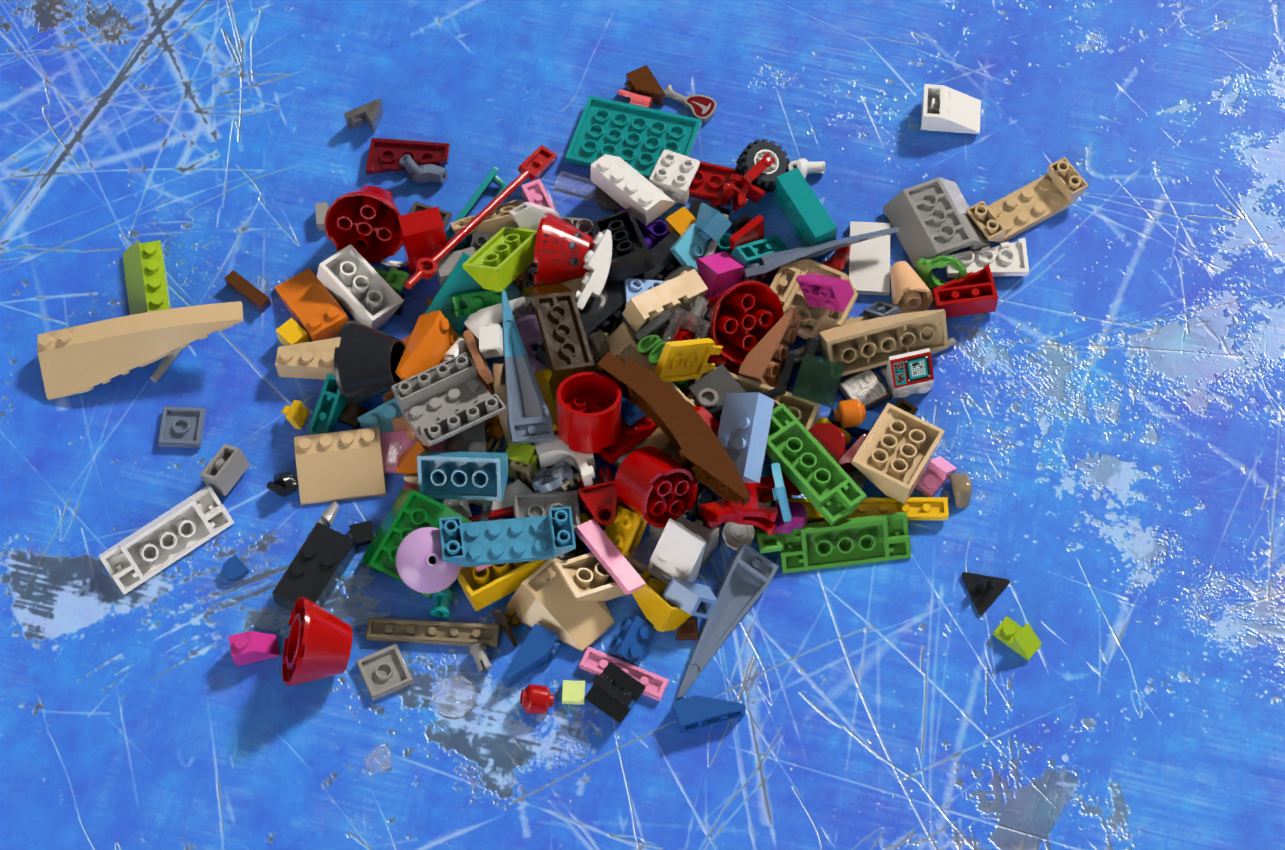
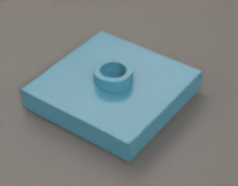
[670,223,718,270]
[771,462,792,523]

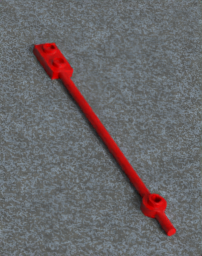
[404,145,558,289]

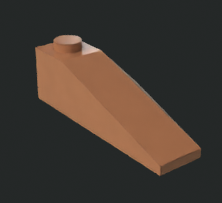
[738,307,802,388]

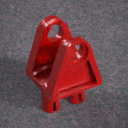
[577,467,619,531]

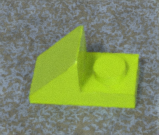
[993,616,1042,661]

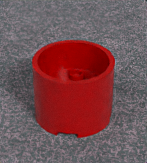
[556,372,622,454]
[614,446,698,528]

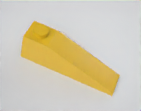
[626,558,693,632]

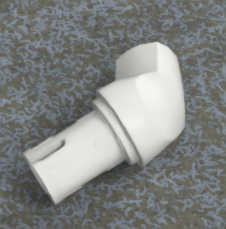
[788,158,826,178]

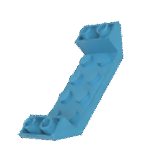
[439,506,576,567]

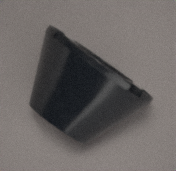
[334,321,406,405]

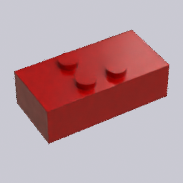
[398,206,447,276]

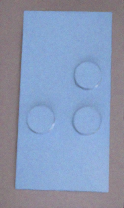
[717,392,774,483]

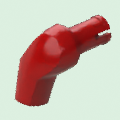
[821,245,851,272]

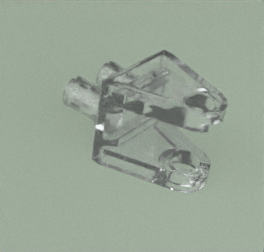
[662,296,711,343]

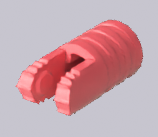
[618,89,653,108]

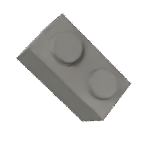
[315,202,329,231]

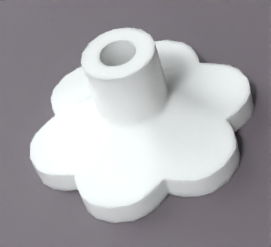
[381,261,407,271]

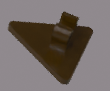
[489,608,522,648]

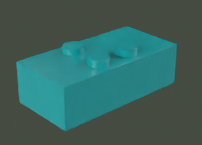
[775,167,837,259]

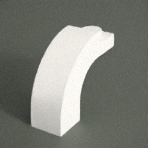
[534,435,596,487]

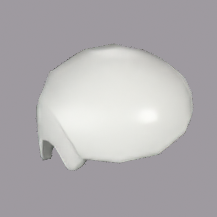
[722,522,755,550]

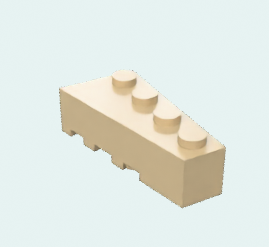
[622,269,708,333]
[275,337,341,380]

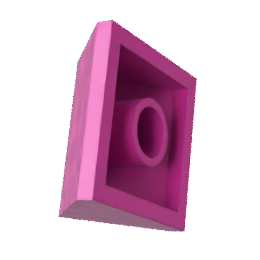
[695,251,746,299]

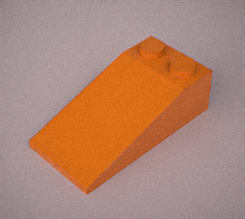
[274,268,349,342]
[395,310,460,381]

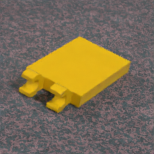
[654,338,723,382]

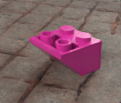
[796,273,854,312]

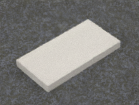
[849,221,891,296]

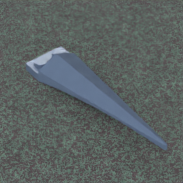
[742,227,899,282]
[674,543,779,701]

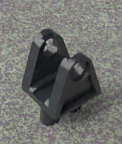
[778,338,826,401]

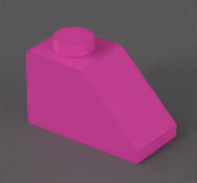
[229,631,280,666]

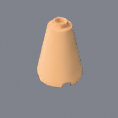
[890,261,933,313]

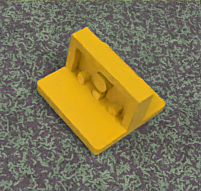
[604,505,648,559]

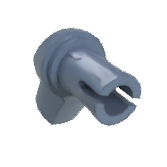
[399,154,448,184]

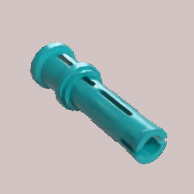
[430,584,453,619]

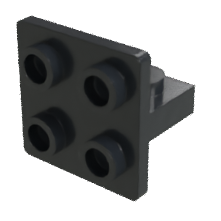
[585,662,646,723]

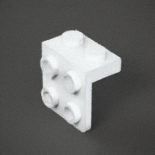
[649,150,700,205]

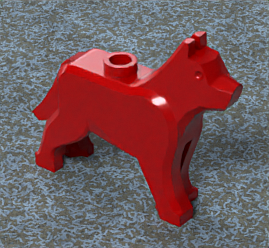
[699,475,795,536]

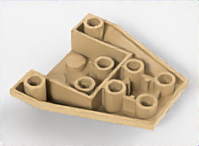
[506,557,615,652]

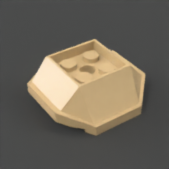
[770,259,858,340]

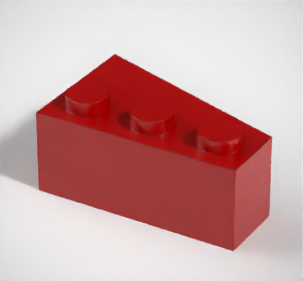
[931,264,998,318]

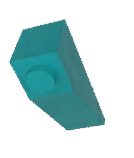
[731,235,789,269]
[307,373,348,435]

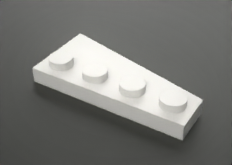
[946,238,1029,278]

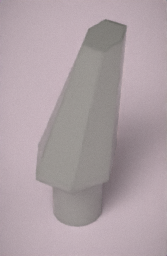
[314,501,340,526]

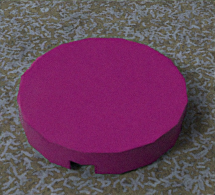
[771,502,808,534]

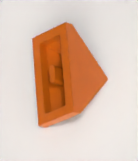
[396,440,432,474]

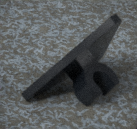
[962,572,1010,615]

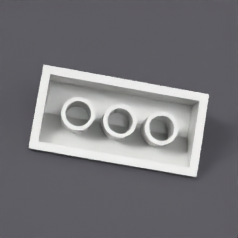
[591,154,675,226]
[317,244,404,329]

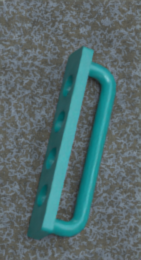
[445,166,507,251]

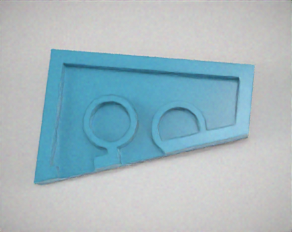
[358,398,403,433]

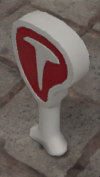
[663,85,717,123]

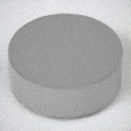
[697,388,719,410]

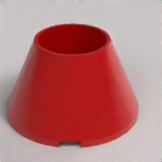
[282,597,352,686]

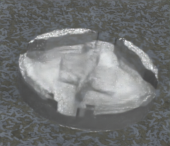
[432,675,477,720]

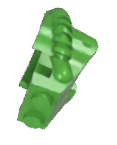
[916,255,967,289]

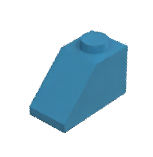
[695,202,732,242]

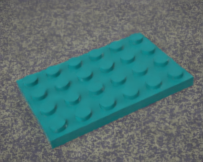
[565,95,702,180]

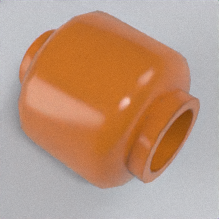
[834,399,866,428]

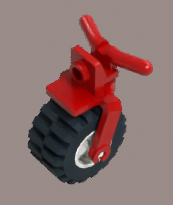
[710,139,790,212]

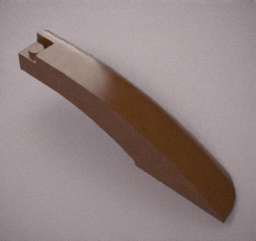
[597,352,750,506]

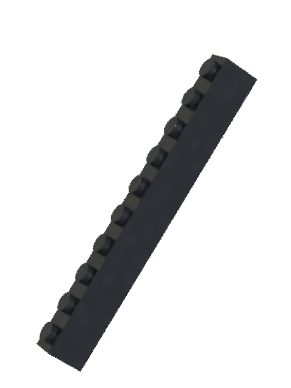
[536,231,680,370]

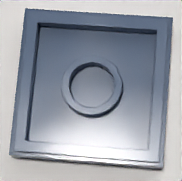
[158,406,206,448]

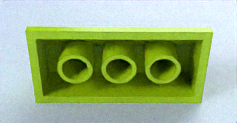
[462,226,537,292]

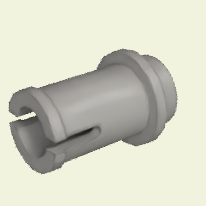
[469,643,492,673]

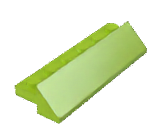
[122,239,171,315]

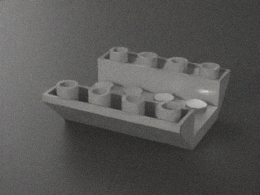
[882,177,990,273]
[391,352,507,446]

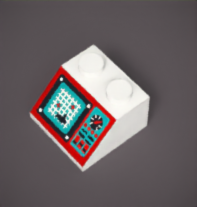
[885,348,934,398]

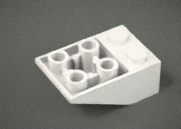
[921,84,981,134]
[647,518,707,585]

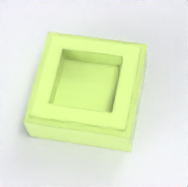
[562,680,585,705]

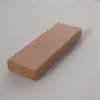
[463,329,494,384]

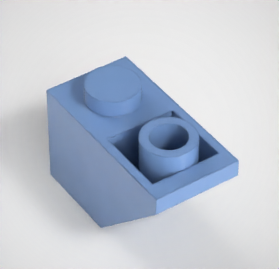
[663,578,718,619]

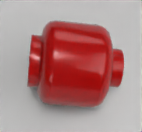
[520,684,554,715]

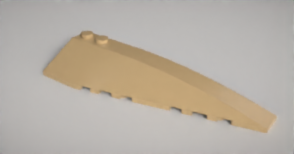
[37,301,243,400]

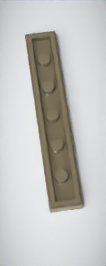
[366,618,500,648]

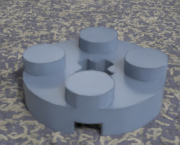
[531,460,574,493]

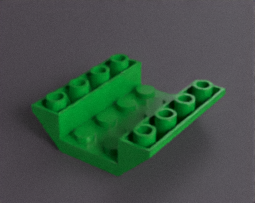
[360,488,472,599]

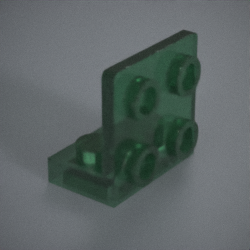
[792,353,845,408]

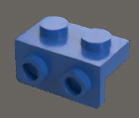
[608,615,657,667]

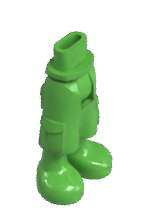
[637,335,691,390]

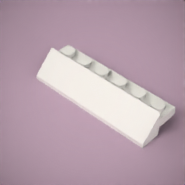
[98,485,234,595]

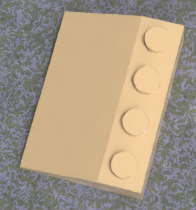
[851,403,945,504]
[294,427,386,505]

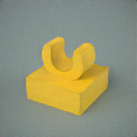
[281,400,310,430]

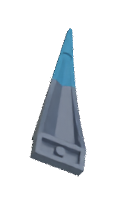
[501,290,555,445]

